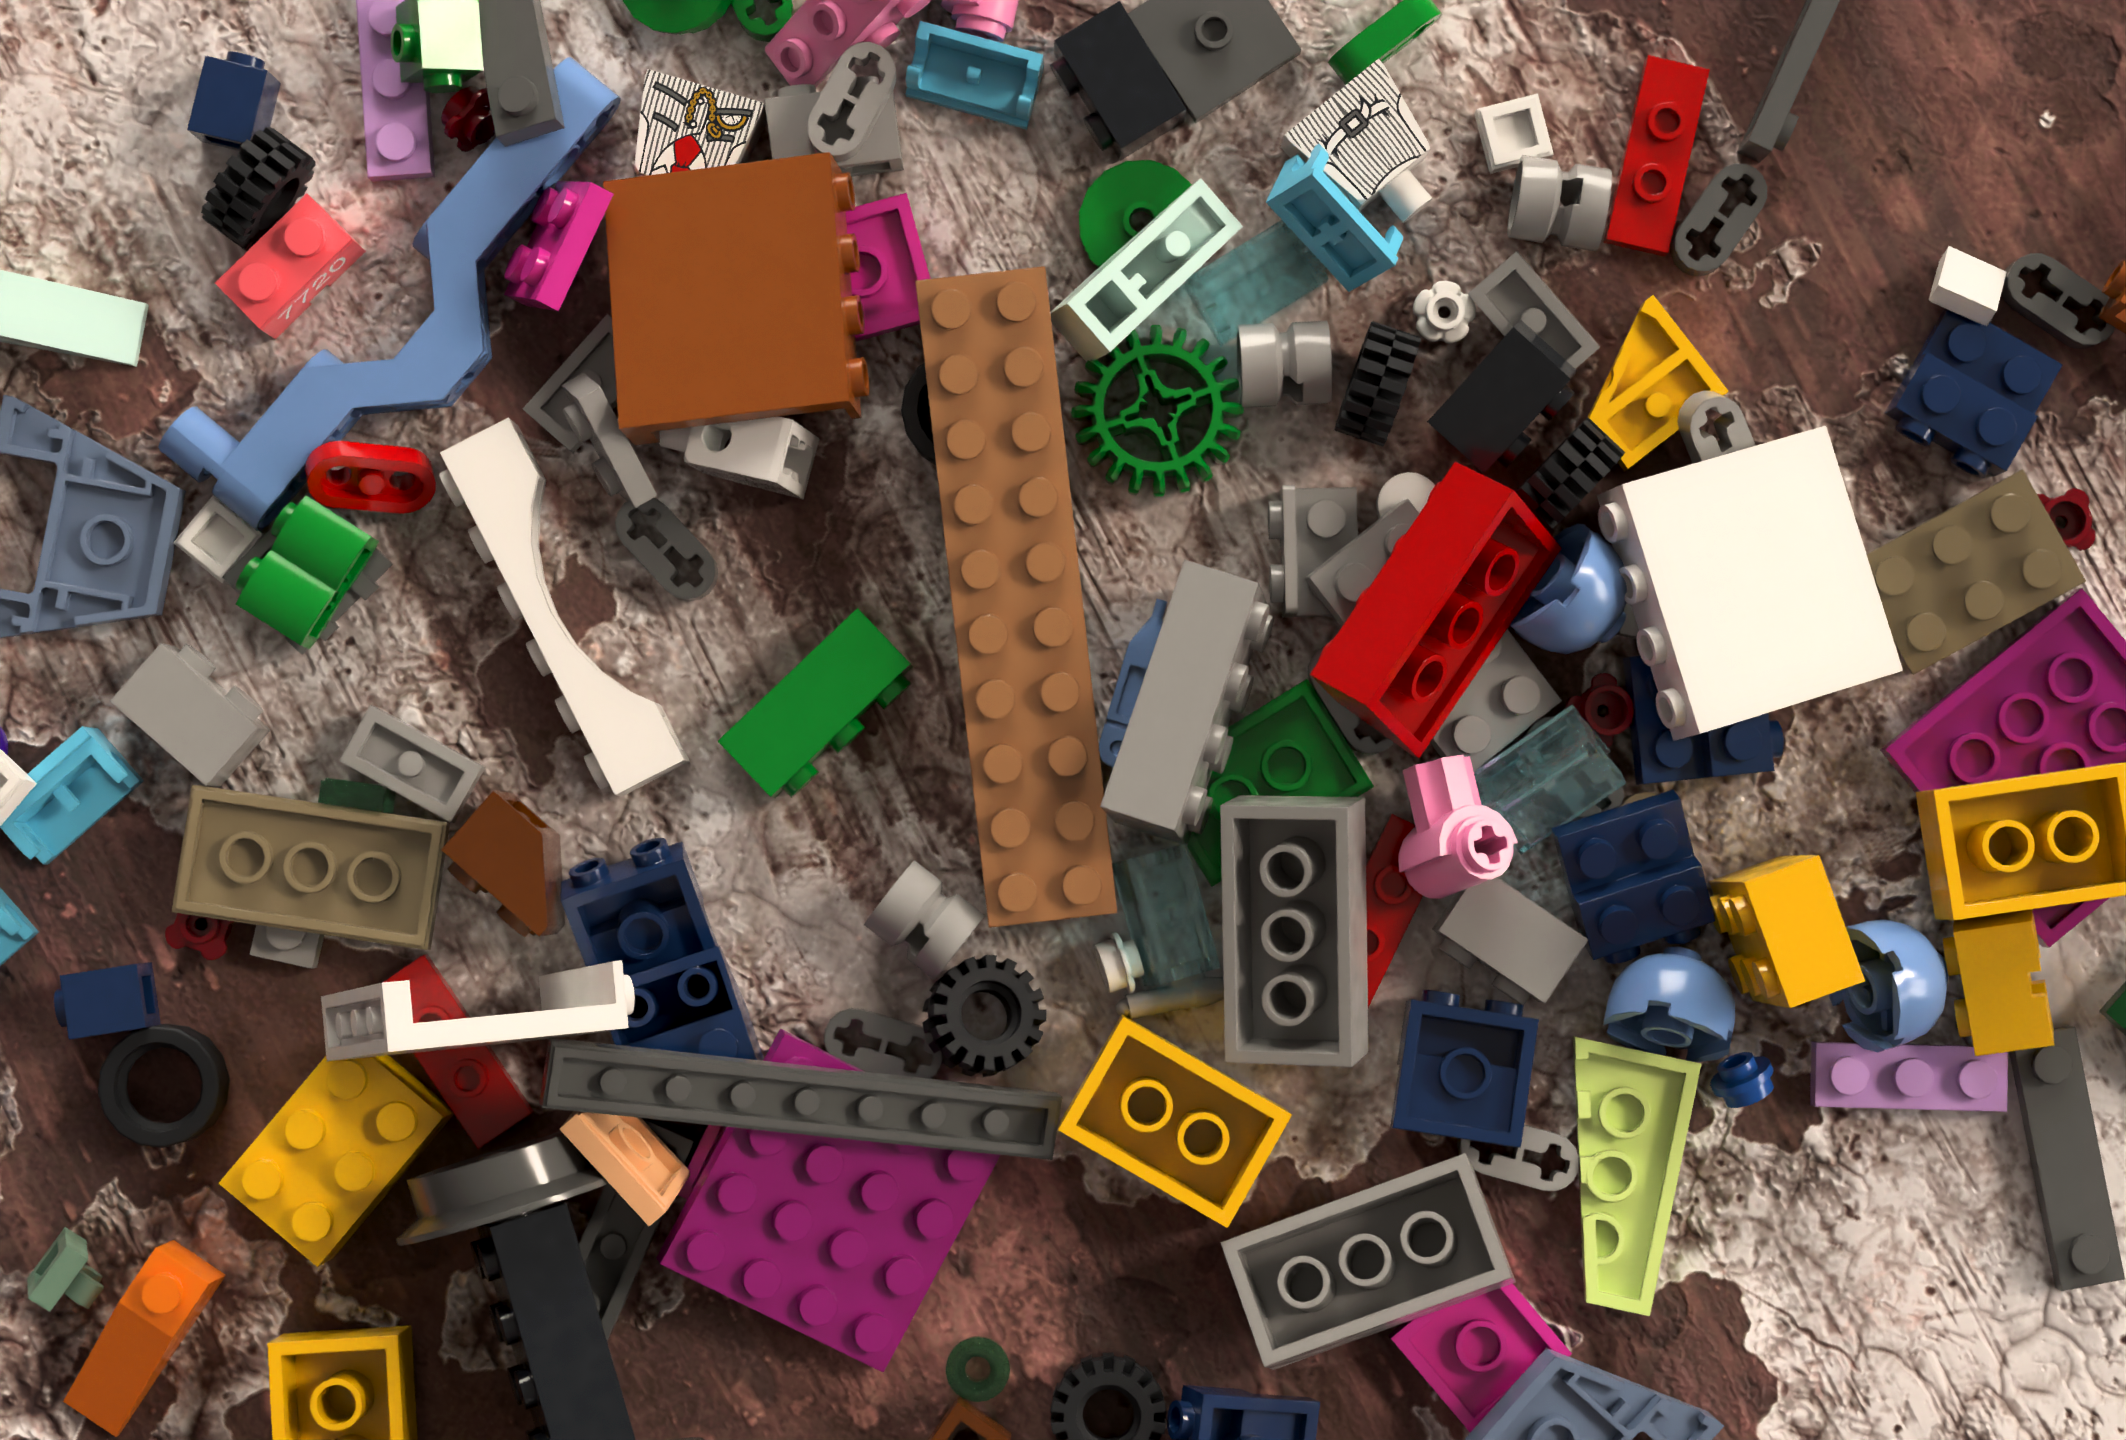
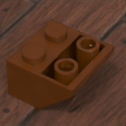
[441,791,565,937]

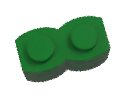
[235,496,379,649]

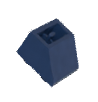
[610,945,764,1061]

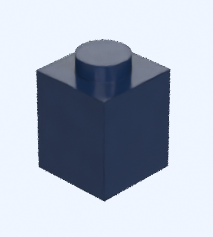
[187,51,281,151]
[54,962,161,1040]

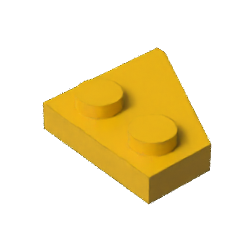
[1588,295,1728,471]

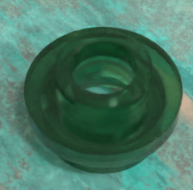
[946,1336,1010,1402]

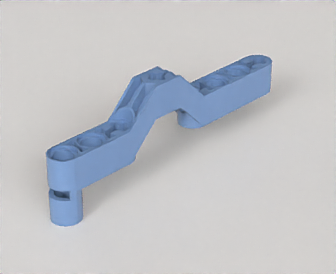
[158,57,621,531]

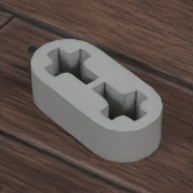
[807,42,897,162]
[1677,390,1756,464]
[1457,1124,1579,1191]

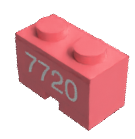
[215,193,366,339]

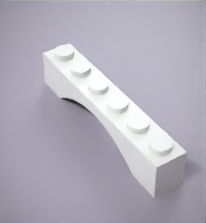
[439,417,690,796]

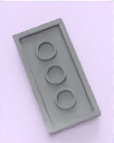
[1304,499,1562,772]

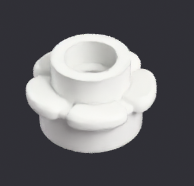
[1413,281,1476,344]
[1094,932,1144,993]

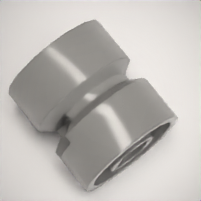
[1507,155,1612,252]
[1237,321,1332,408]
[864,860,985,980]

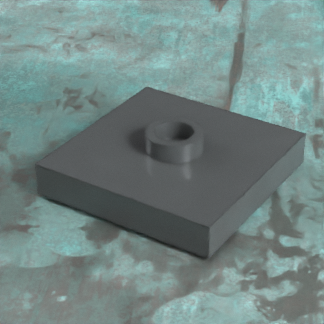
[1128,0,1302,124]

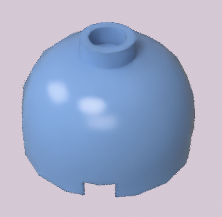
[1510,524,1627,654]
[1828,920,1948,1053]
[1603,947,1735,1062]

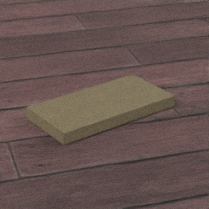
[172,784,450,950]

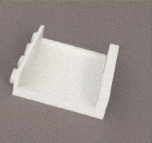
[1597,426,1903,741]
[321,961,635,1061]

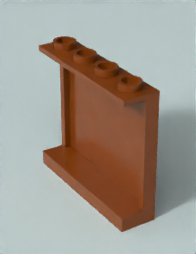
[603,152,870,445]

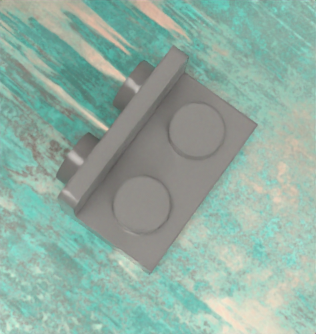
[1268,485,1358,618]

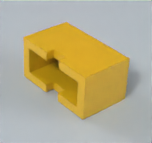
[1943,909,2054,1056]

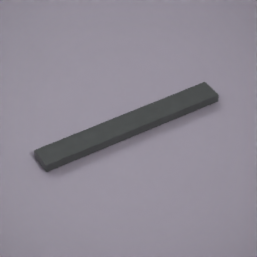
[539,1038,1062,1160]

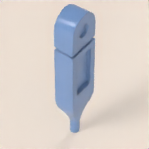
[1099,599,1167,768]

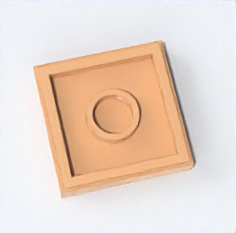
[560,1111,690,1226]

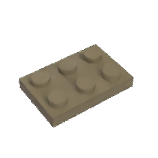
[1866,469,2086,675]

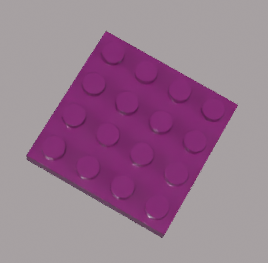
[1880,588,2126,948]
[656,1028,1000,1372]

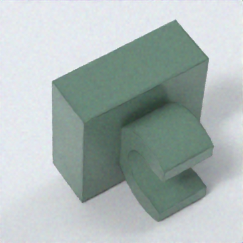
[27,1227,104,1312]

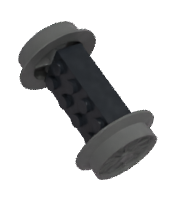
[396,1132,704,1440]

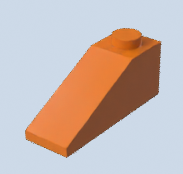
[63,1240,226,1437]

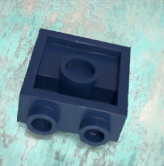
[1884,308,2063,478]
[1623,656,1784,785]
[1551,790,1715,964]
[560,838,718,976]
[1390,990,1539,1148]
[1167,1385,1320,1440]

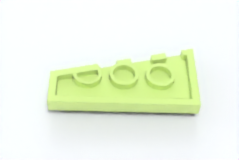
[1573,1036,1701,1316]

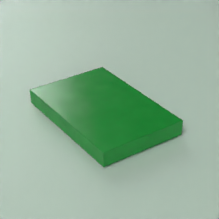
[1186,679,1374,887]

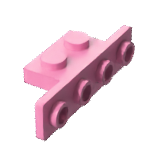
[765,0,931,87]

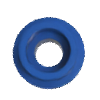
[1710,1052,1774,1108]

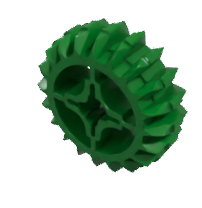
[1071,325,1244,498]

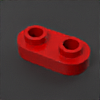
[305,441,436,514]

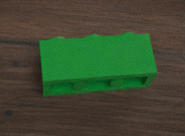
[718,608,913,798]

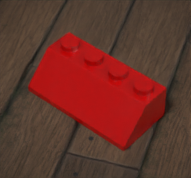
[1310,462,1562,758]

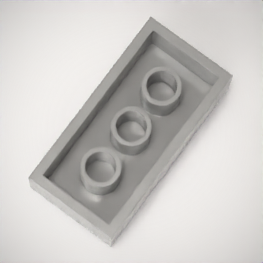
[1100,560,1274,846]
[1220,795,1369,1067]
[1220,1153,1516,1370]

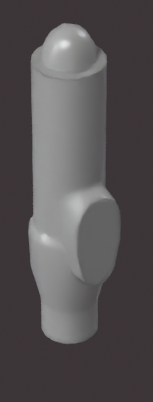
[1115,972,1224,1020]

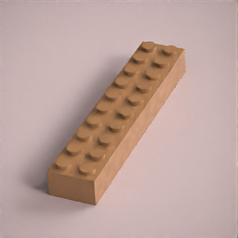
[915,266,1117,928]

